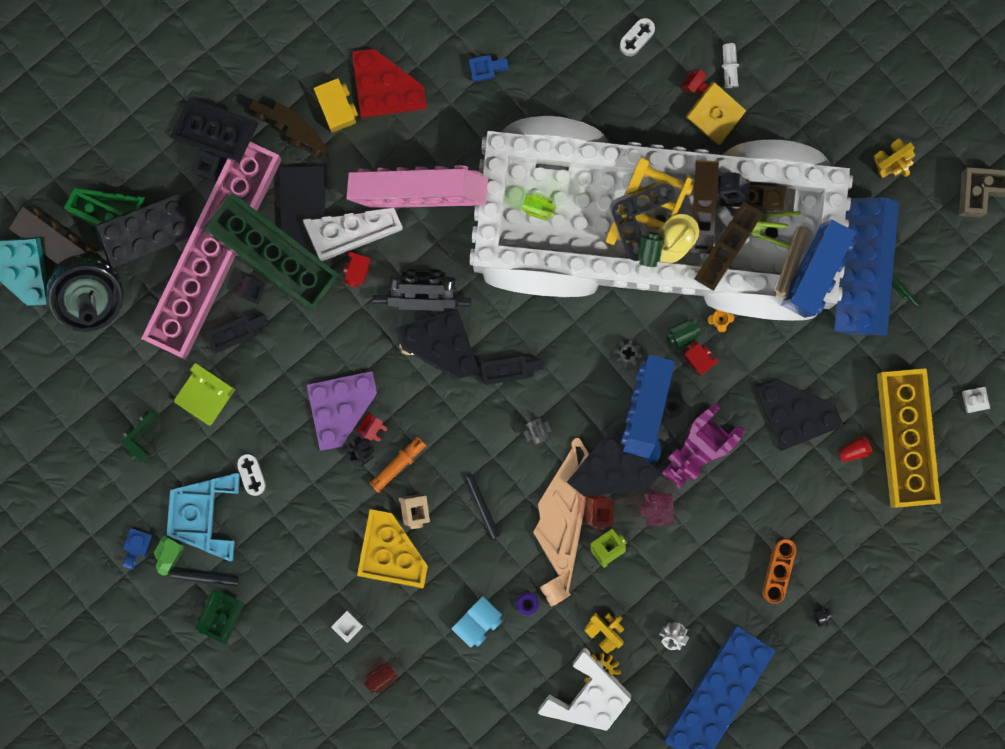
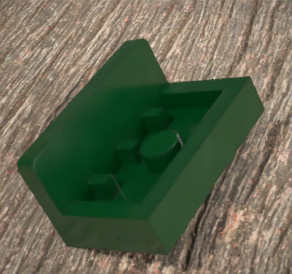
[194,589,245,644]

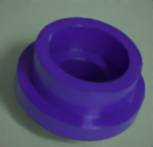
[516,592,539,615]

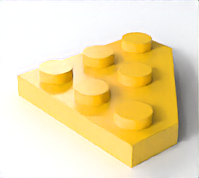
[357,509,428,588]

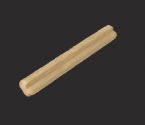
[775,226,808,299]

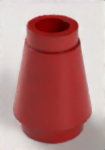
[838,436,873,463]

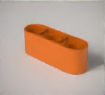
[762,539,796,604]

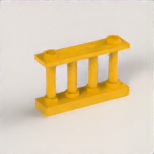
[605,155,694,245]

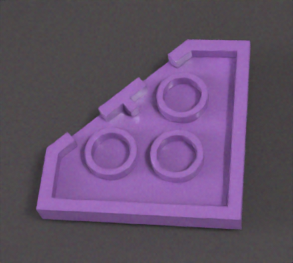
[307,371,377,451]

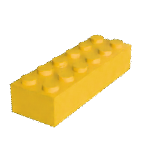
[877,368,941,508]

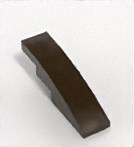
[694,201,764,291]

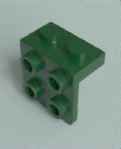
[121,410,162,463]

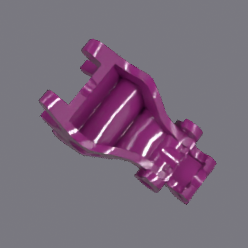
[662,403,745,489]

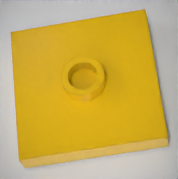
[685,82,746,145]

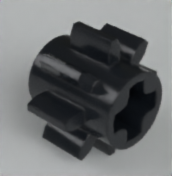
[346,436,374,466]

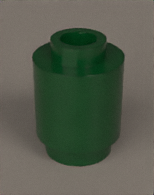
[638,232,664,267]
[666,319,701,348]

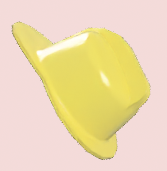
[656,214,699,263]

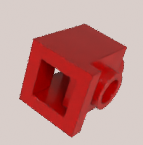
[343,252,372,288]
[683,341,719,377]

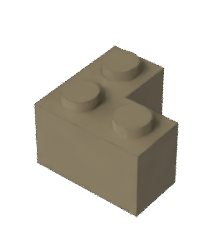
[959,167,1005,218]

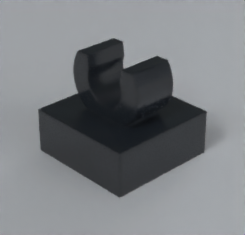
[236,276,265,304]

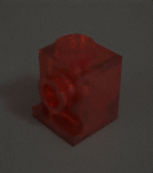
[585,496,615,530]

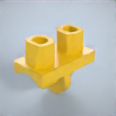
[874,138,915,179]
[584,612,624,653]

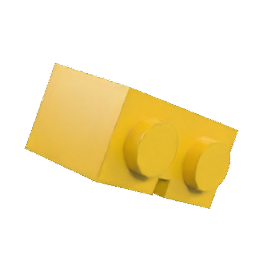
[314,78,358,133]

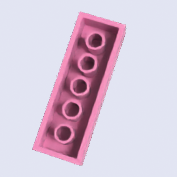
[347,165,488,208]

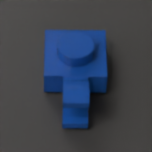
[469,55,509,82]
[123,528,153,570]

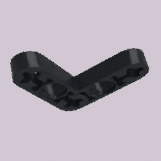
[610,180,675,261]

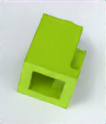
[590,529,627,568]

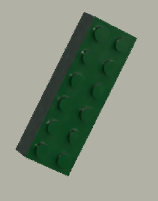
[200,192,339,311]

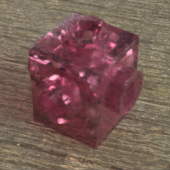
[640,493,674,526]

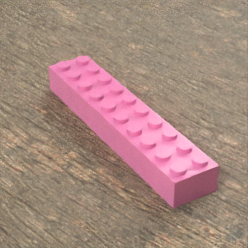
[141,142,282,360]

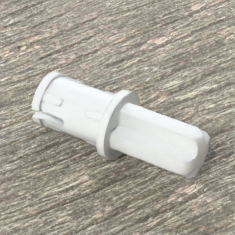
[722,43,739,88]

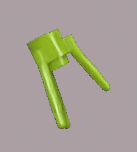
[752,211,801,249]

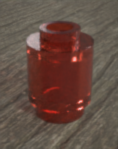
[364,662,398,694]

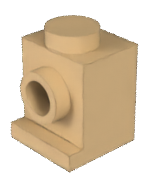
[398,494,430,529]

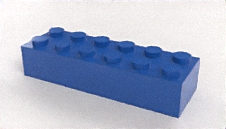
[834,197,899,336]
[662,625,776,749]

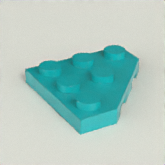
[0,237,48,306]

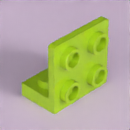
[174,363,236,426]

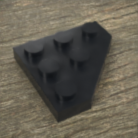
[395,309,479,380]
[756,380,844,451]
[567,430,662,496]

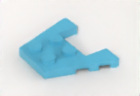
[167,473,240,561]

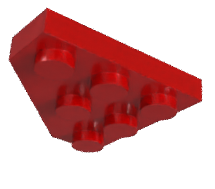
[352,49,427,118]

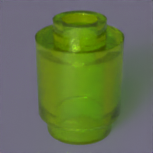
[522,193,557,221]

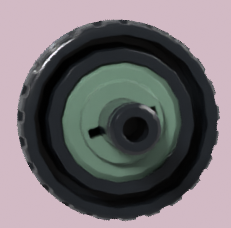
[46,254,123,332]

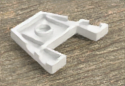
[538,648,631,731]

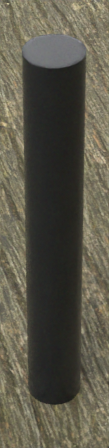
[465,475,500,539]
[171,569,239,586]

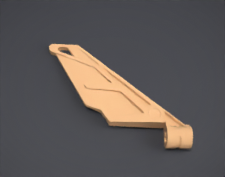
[533,438,589,607]

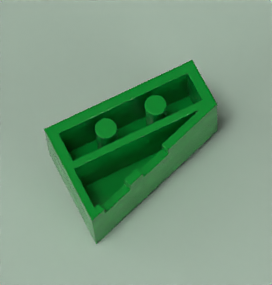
[64,188,148,225]

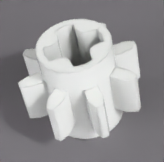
[659,622,689,650]

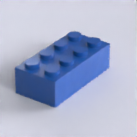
[781,219,856,318]
[621,355,675,458]

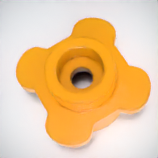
[708,309,734,332]

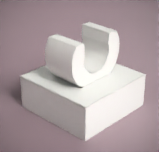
[962,387,990,413]
[331,610,363,643]

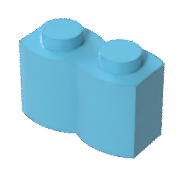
[452,596,502,647]

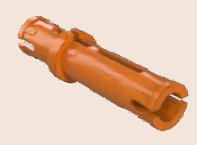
[369,436,427,493]

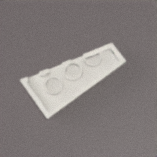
[303,208,403,261]

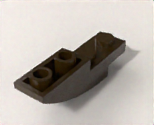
[249,100,329,158]
[690,160,719,254]

